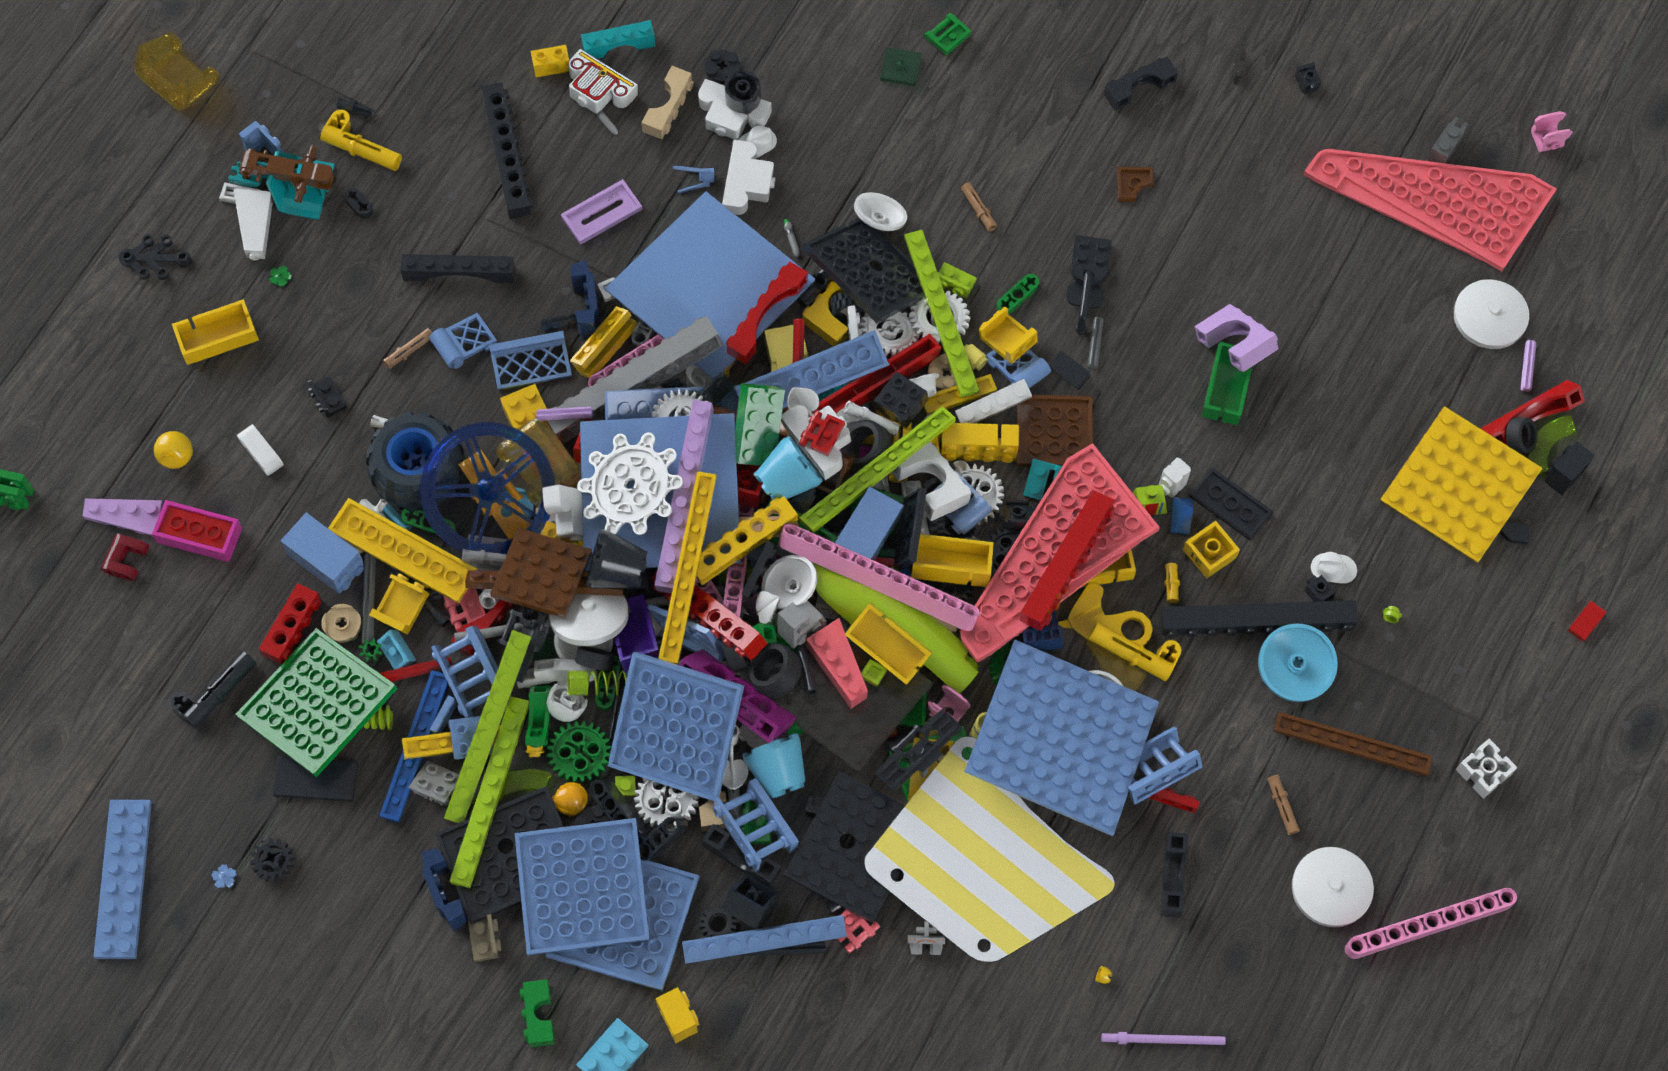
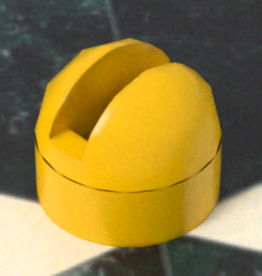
[1095,966,1112,984]

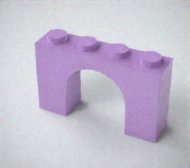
[1195,304,1278,372]

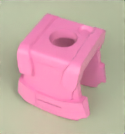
[1531,111,1572,152]
[928,685,971,722]

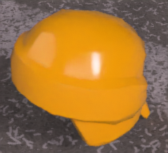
[552,782,588,817]

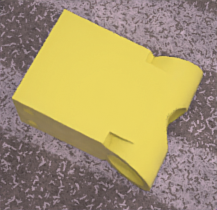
[764,325,808,372]

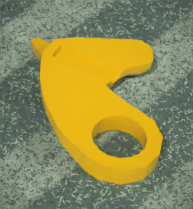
[1058,583,1153,646]

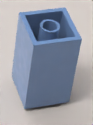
[835,486,903,561]
[281,512,364,594]

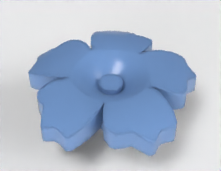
[211,864,237,888]

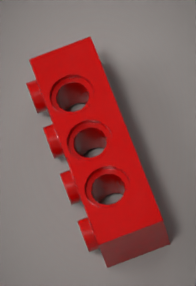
[259,583,321,665]

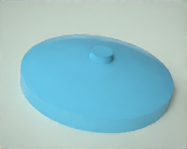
[1258,624,1338,702]

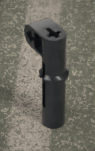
[169,651,257,729]

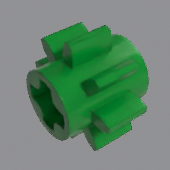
[358,638,382,663]

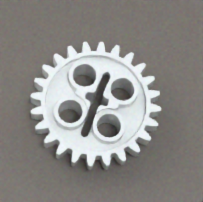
[950,464,1004,525]
[634,778,699,829]

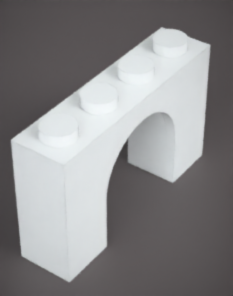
[892,442,971,521]

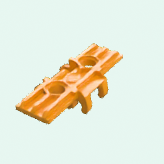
[458,450,532,541]

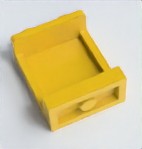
[979,307,1038,365]
[369,574,430,635]

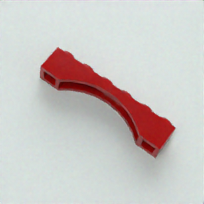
[726,261,808,365]
[1480,380,1585,445]
[451,599,515,657]

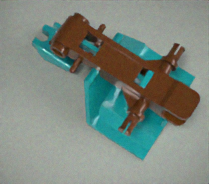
[228,145,335,220]

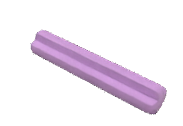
[1521,340,1536,392]
[536,407,593,421]

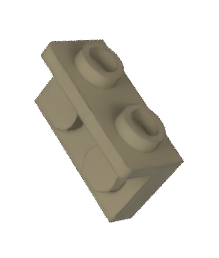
[468,914,502,962]

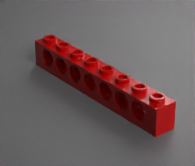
[649,571,768,660]

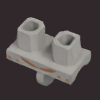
[908,921,945,955]

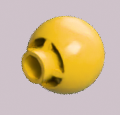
[154,431,193,469]

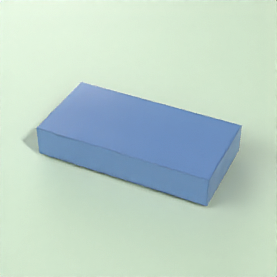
[430,695,457,734]

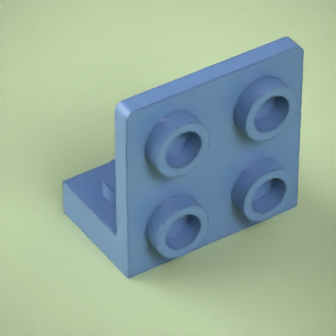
[239,121,284,155]
[448,716,493,759]

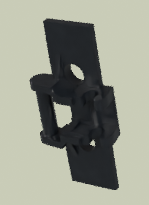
[498,606,549,683]
[874,708,963,792]

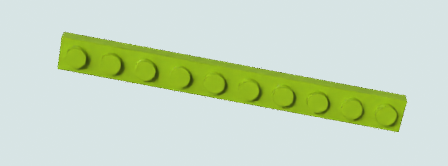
[904,230,979,398]
[799,406,956,533]
[444,630,531,823]
[450,696,529,888]

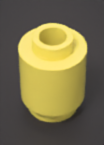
[964,344,988,371]

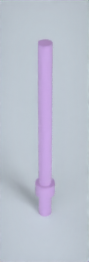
[1101,1032,1225,1045]

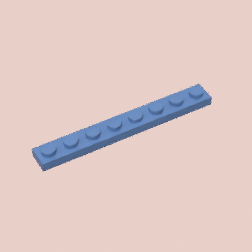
[682,915,847,964]

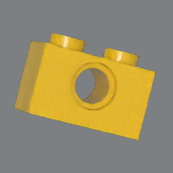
[531,45,569,77]

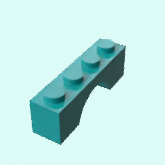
[581,20,656,59]

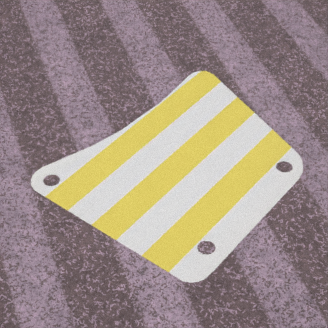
[865,737,1115,962]

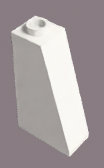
[234,188,273,260]

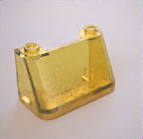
[135,32,220,111]
[496,417,579,508]

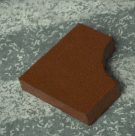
[1116,167,1154,202]

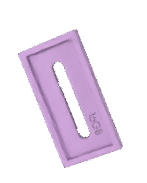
[561,179,642,245]

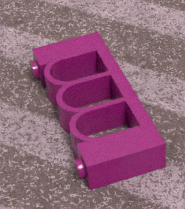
[680,649,797,743]

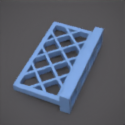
[489,331,572,391]
[647,604,725,663]

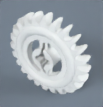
[909,291,970,344]
[859,312,919,357]
[651,389,708,418]

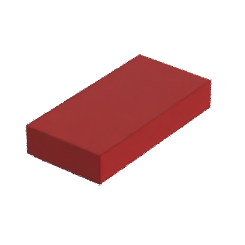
[1567,601,1606,642]

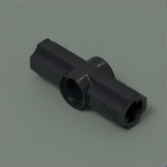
[796,270,833,308]

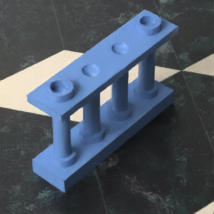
[431,626,511,718]
[1128,726,1202,804]
[713,778,799,872]

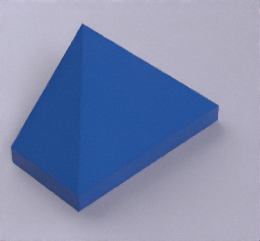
[1170,497,1193,535]

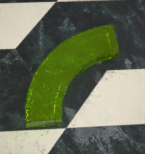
[1527,415,1576,474]
[472,769,552,806]

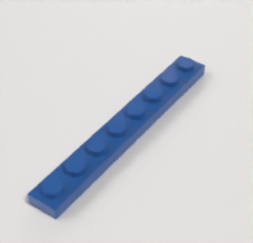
[379,670,449,823]

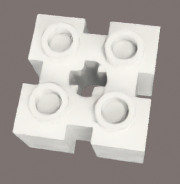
[1456,739,1517,799]

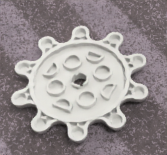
[577,432,683,535]

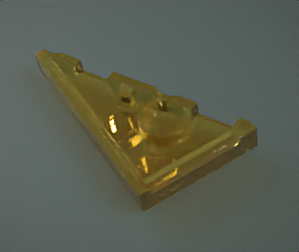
[1087,640,1147,692]

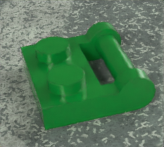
[924,13,971,56]

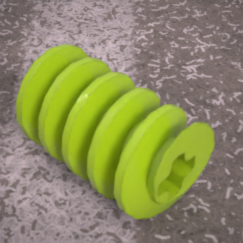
[364,705,393,730]

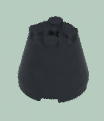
[586,529,648,589]

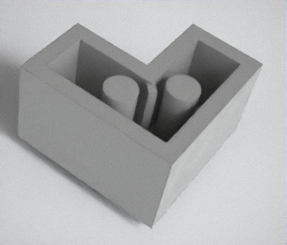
[778,601,823,648]

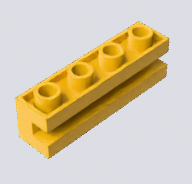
[570,306,638,378]

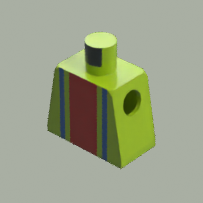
[1133,485,1167,515]

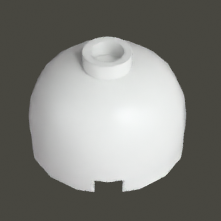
[547,683,588,722]

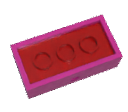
[152,500,242,562]

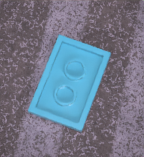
[576,1018,649,1071]

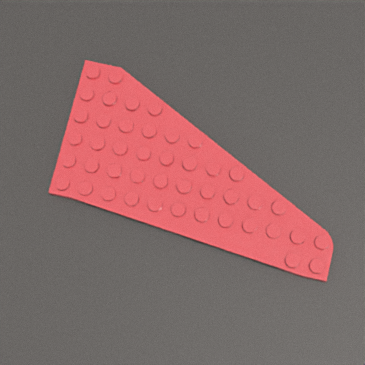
[1303,149,1557,272]
[961,443,1159,663]

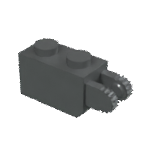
[1427,117,1469,163]

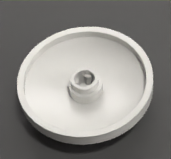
[1454,280,1529,349]
[549,594,629,646]
[1292,847,1374,927]

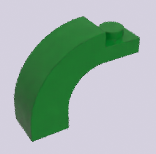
[525,686,551,748]

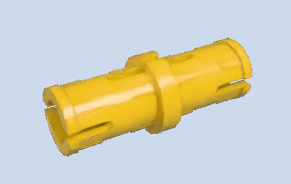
[1164,563,1180,603]

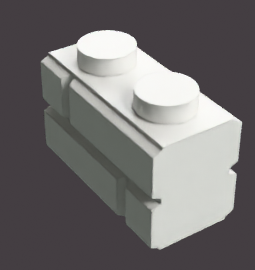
[1159,458,1191,498]

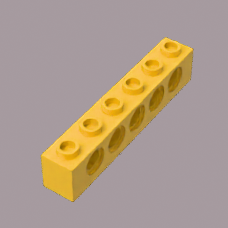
[696,496,798,585]

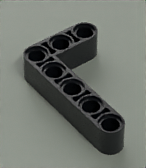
[590,779,688,861]

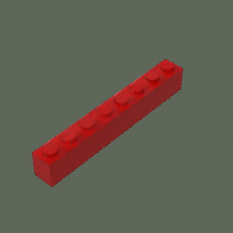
[809,334,941,417]
[1020,490,1115,631]

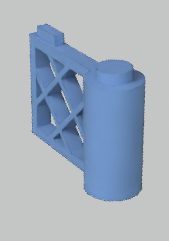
[429,313,497,369]
[986,349,1051,388]
[932,470,993,535]

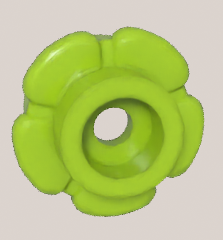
[1383,606,1402,623]

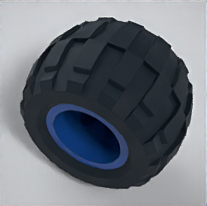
[366,412,465,512]

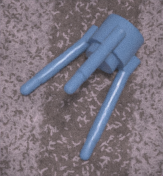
[673,166,714,194]

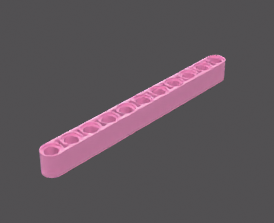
[778,524,980,631]

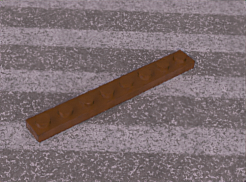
[465,570,624,596]
[1273,712,1433,777]

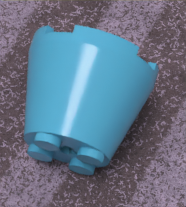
[753,436,822,500]
[742,733,805,799]

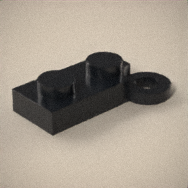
[689,372,735,406]

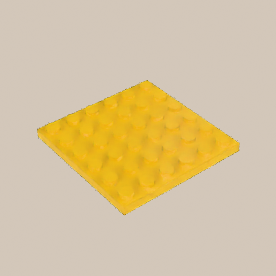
[1380,406,1542,563]

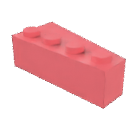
[806,618,868,709]

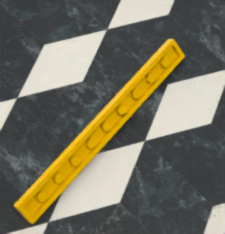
[658,471,717,665]

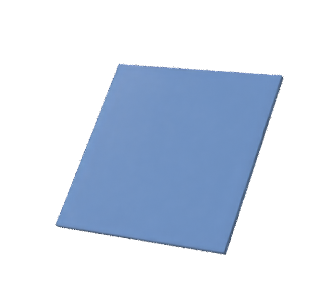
[605,192,815,379]
[580,413,740,572]
[964,640,1159,836]

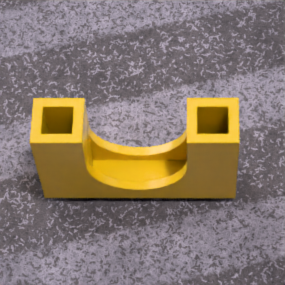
[802,281,849,347]

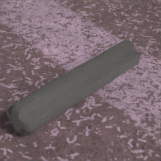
[1088,317,1104,369]

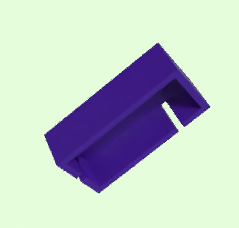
[614,594,660,676]

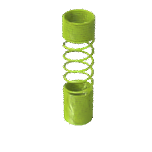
[567,670,627,696]

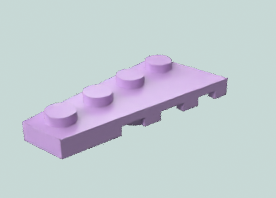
[83,498,163,537]

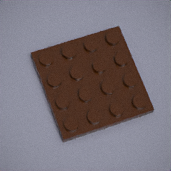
[1016,395,1093,467]
[490,528,592,618]

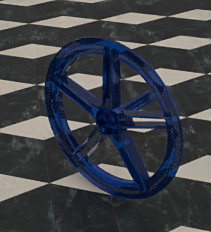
[420,422,555,554]

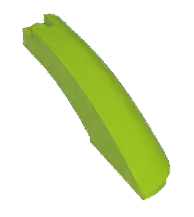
[810,561,980,694]

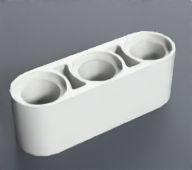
[237,424,284,476]

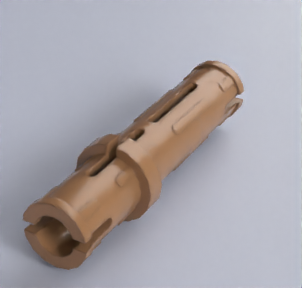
[961,182,997,232]
[382,328,432,370]
[1267,775,1300,835]

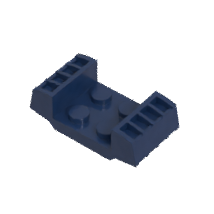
[571,260,600,340]
[1019,610,1063,651]
[422,849,467,931]

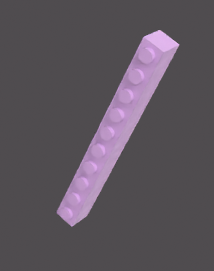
[655,400,714,593]

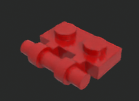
[798,411,845,456]

